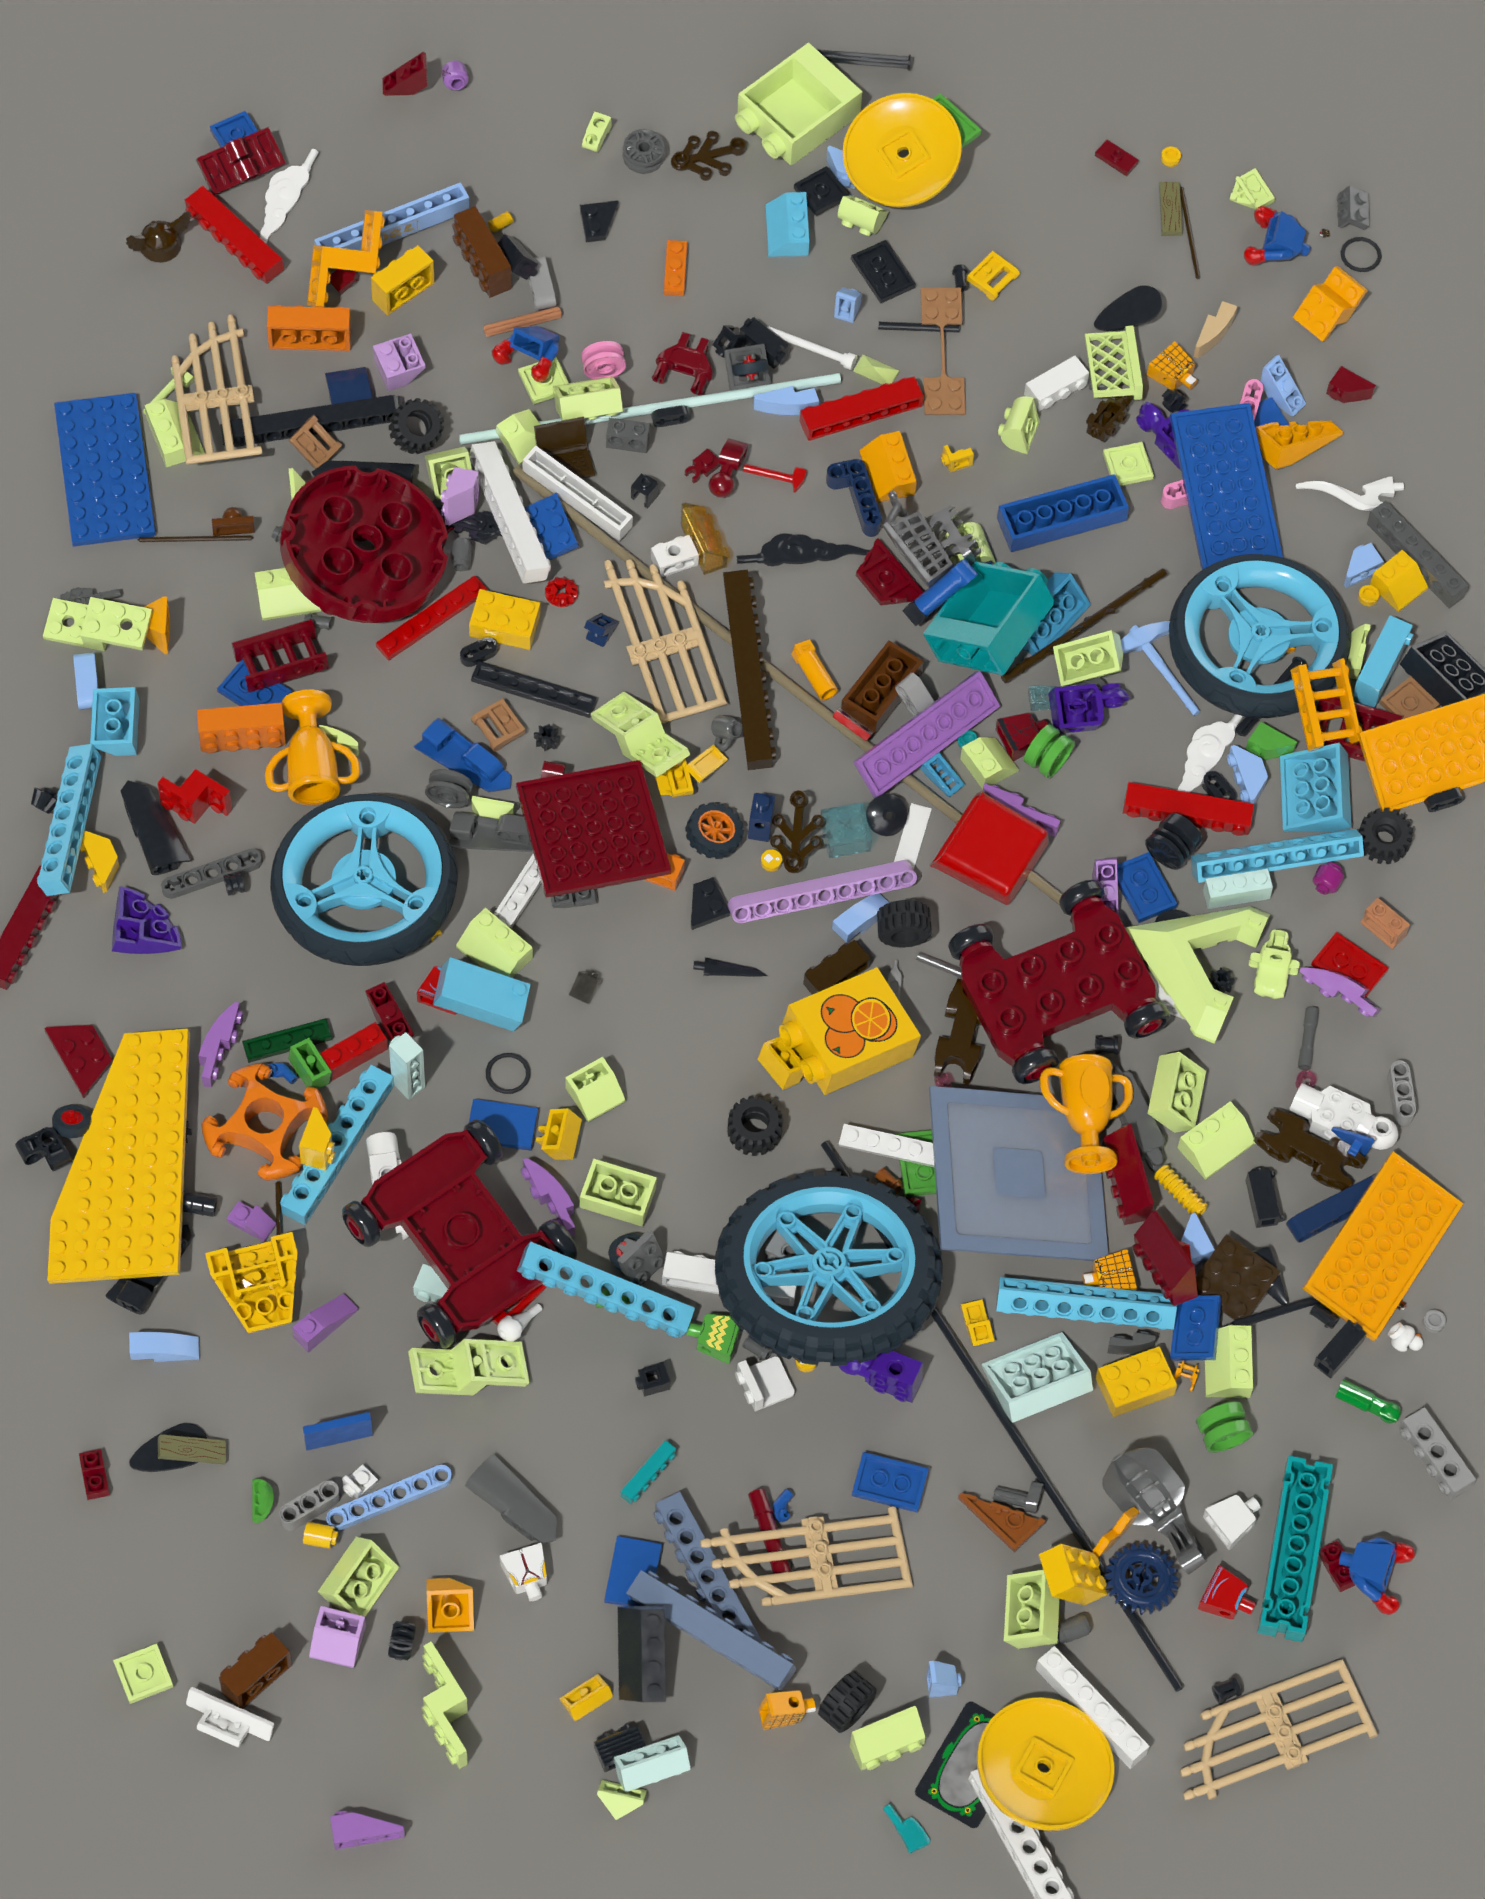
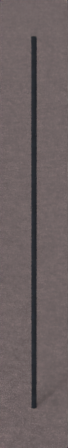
[821,1141,1184,1692]

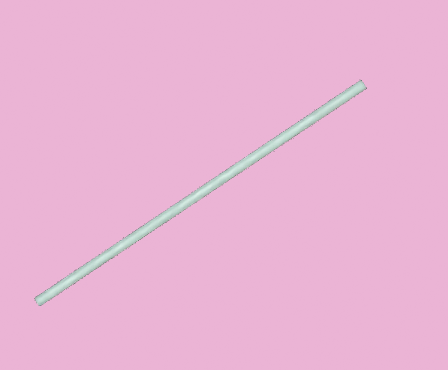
[459,373,841,445]

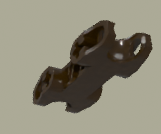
[934,978,982,1084]
[1253,1109,1367,1191]

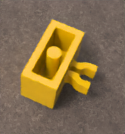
[757,1036,803,1090]
[536,1109,582,1160]

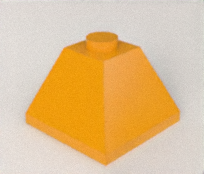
[144,597,170,654]
[427,1578,474,1633]

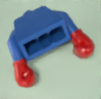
[1244,206,1310,266]
[492,326,560,383]
[1339,1537,1415,1615]

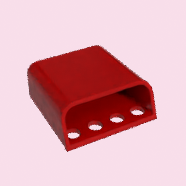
[930,791,1049,905]

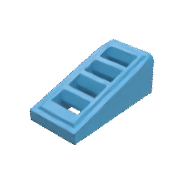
[920,752,965,797]

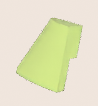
[1347,624,1370,679]

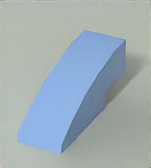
[753,386,819,415]
[832,893,889,943]
[129,1332,199,1362]

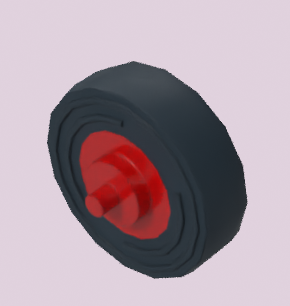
[52,1105,91,1138]

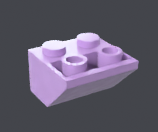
[373,334,426,391]
[441,467,479,525]
[309,1606,366,1668]

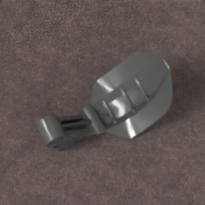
[1102,1447,1207,1575]

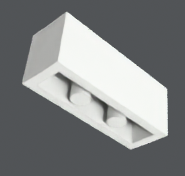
[1024,356,1089,412]

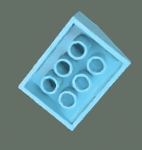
[1280,743,1352,832]

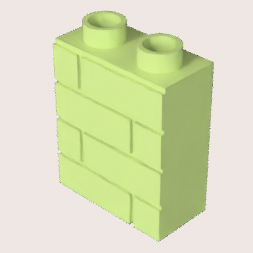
[735,43,862,165]

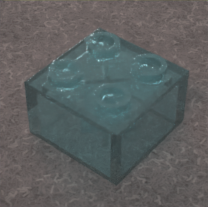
[820,802,872,858]

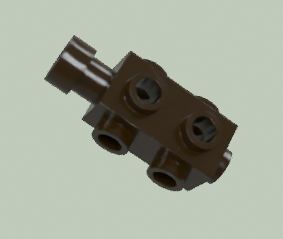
[1086,395,1133,442]

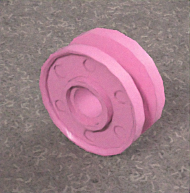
[581,341,626,379]

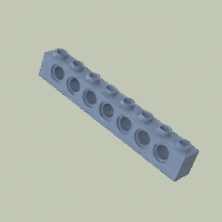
[653,1492,762,1644]

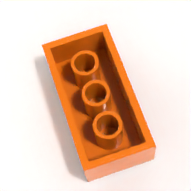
[267,305,351,351]
[197,703,286,753]

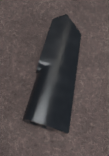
[312,460,415,483]
[120,780,190,875]
[105,1224,193,1315]

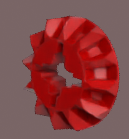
[545,576,578,607]

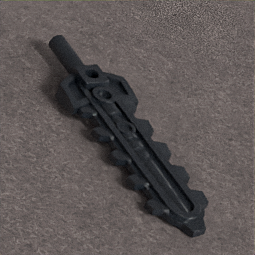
[433,498,502,545]

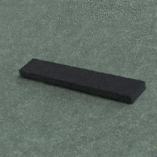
[471,661,597,718]

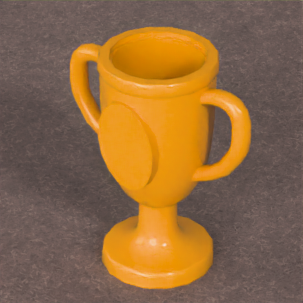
[265,689,360,805]
[1040,1054,1133,1174]

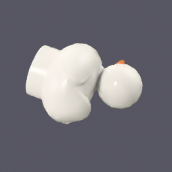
[1388,1322,1423,1352]

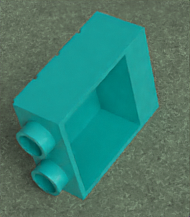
[923,561,1054,675]

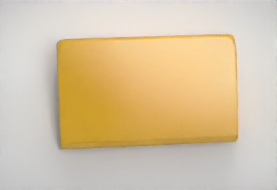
[559,1674,613,1721]

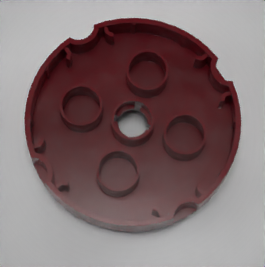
[280,466,448,623]

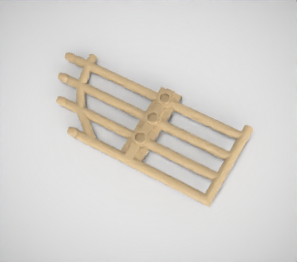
[171,314,262,465]
[603,559,728,724]
[700,1507,913,1606]
[1180,1659,1378,1800]

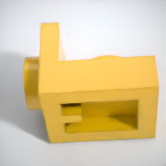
[941,445,974,472]

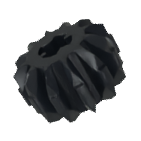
[388,1621,416,1661]

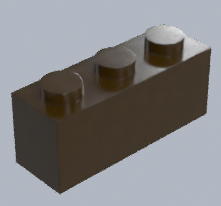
[803,940,871,995]

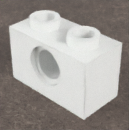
[651,535,699,578]

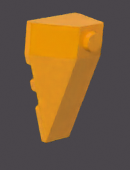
[1256,421,1343,469]

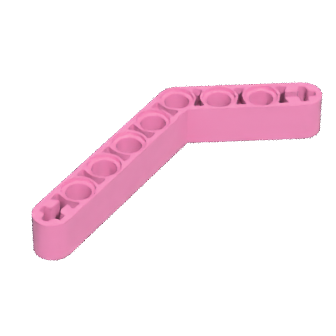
[1160,379,1263,509]

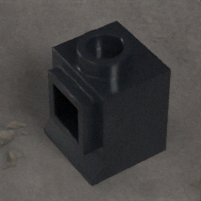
[712,325,747,358]
[631,473,659,509]
[635,1361,670,1397]

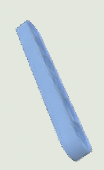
[326,1465,452,1531]

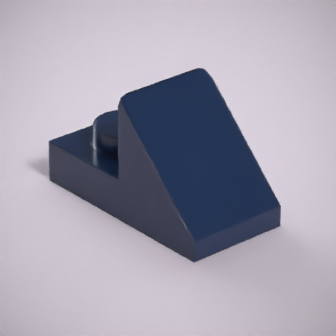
[584,613,619,647]

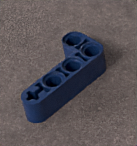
[826,459,881,537]

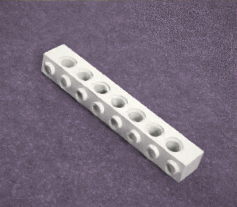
[968,1769,1075,1899]

